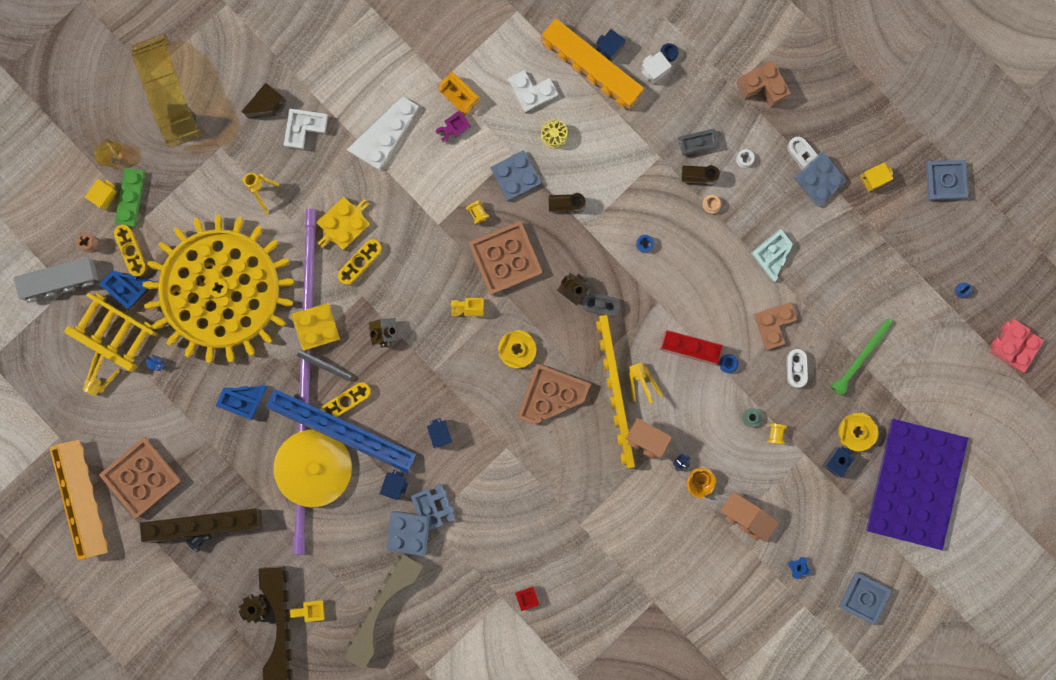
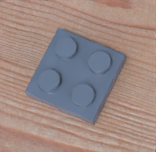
[490,150,541,201]
[794,152,846,206]
[926,160,968,200]
[387,511,430,556]
[838,572,892,625]

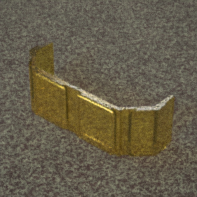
[132,33,203,148]

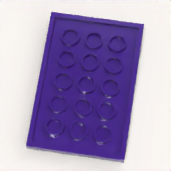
[866,419,968,551]

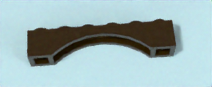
[140,508,263,543]
[258,566,293,680]

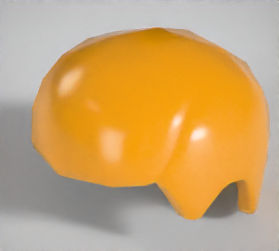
[686,467,716,499]

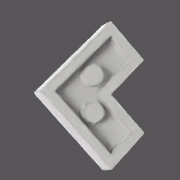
[508,70,558,113]
[284,109,328,150]

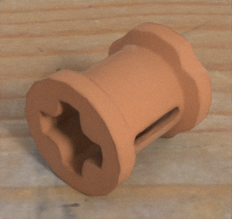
[76,233,99,253]

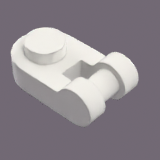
[787,137,817,169]

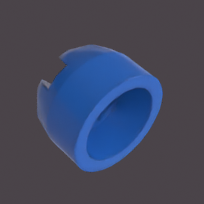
[955,282,972,298]

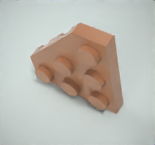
[517,364,591,425]

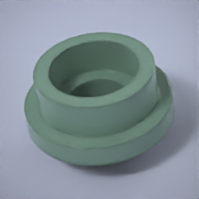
[742,408,762,427]

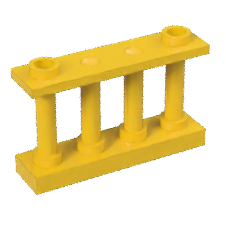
[64,292,158,372]

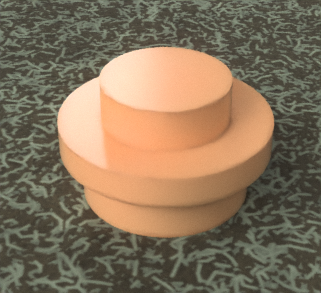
[702,195,722,214]

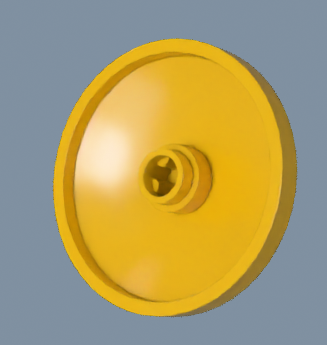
[273,429,352,507]

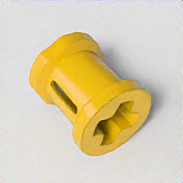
[466,200,489,225]
[767,423,787,445]

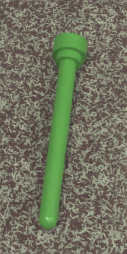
[830,319,892,396]

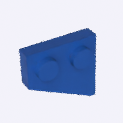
[99,270,153,310]
[216,385,267,421]

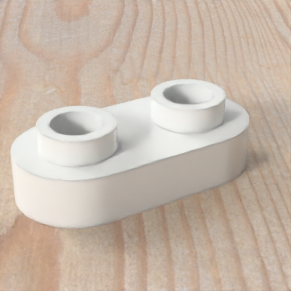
[786,349,808,388]

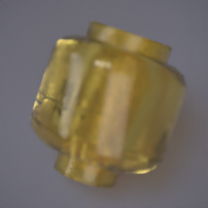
[93,139,123,167]

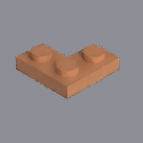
[754,302,797,350]

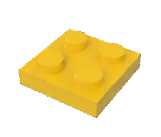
[291,303,340,351]

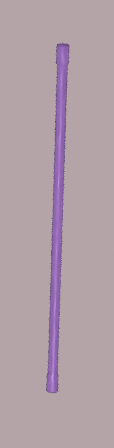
[293,209,317,555]

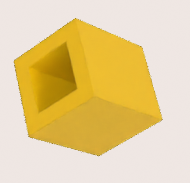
[860,162,893,193]
[85,179,118,211]

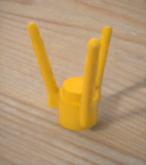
[242,173,279,214]
[82,352,120,396]
[627,362,663,404]

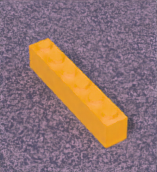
[541,18,644,110]
[50,440,108,561]

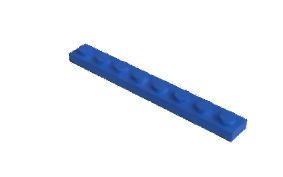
[266,389,416,473]

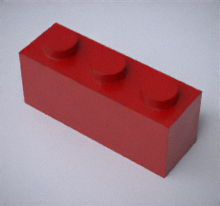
[660,330,723,365]

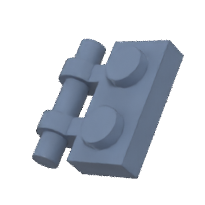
[411,484,456,531]

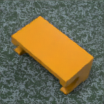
[438,71,479,116]

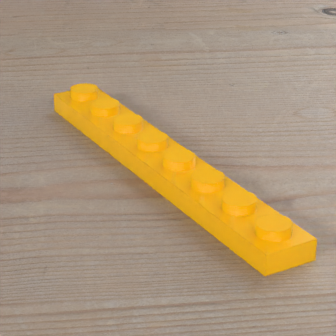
[596,315,635,468]

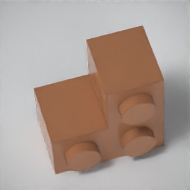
[736,60,791,107]
[625,418,672,459]
[721,492,779,542]

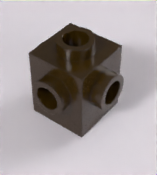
[557,272,590,306]
[368,318,399,348]
[239,594,269,624]

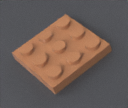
[468,221,543,296]
[99,437,182,519]

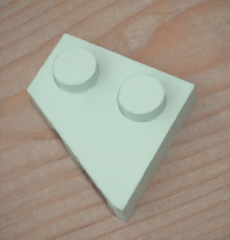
[750,229,793,282]

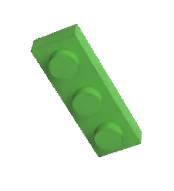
[115,168,145,227]

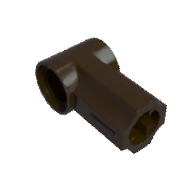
[681,165,720,186]
[548,193,586,213]

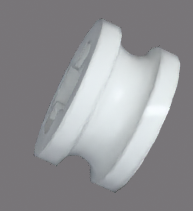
[736,149,755,168]

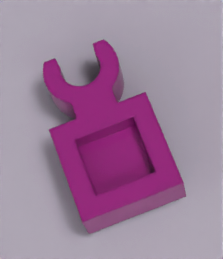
[435,110,471,143]

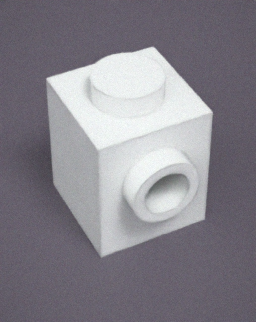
[641,51,672,84]

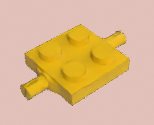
[316,197,371,250]

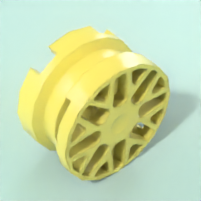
[541,119,568,149]

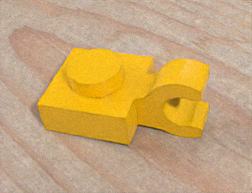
[451,298,484,316]
[290,600,325,622]

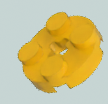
[498,330,536,369]
[838,413,878,452]

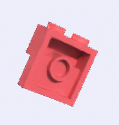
[989,319,1044,373]

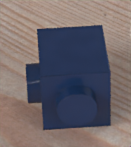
[596,29,626,62]
[427,418,453,448]
[822,446,855,478]
[379,470,409,501]

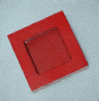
[515,586,540,611]

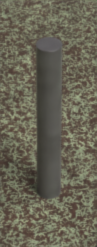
[296,349,352,381]

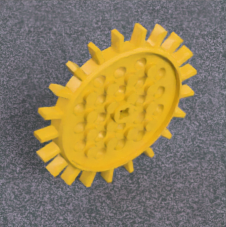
[143,214,295,363]

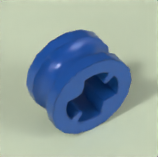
[636,235,654,253]

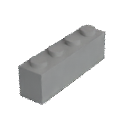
[13,257,99,303]

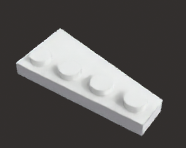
[347,96,419,171]

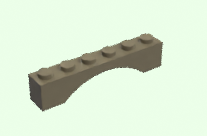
[344,554,425,670]

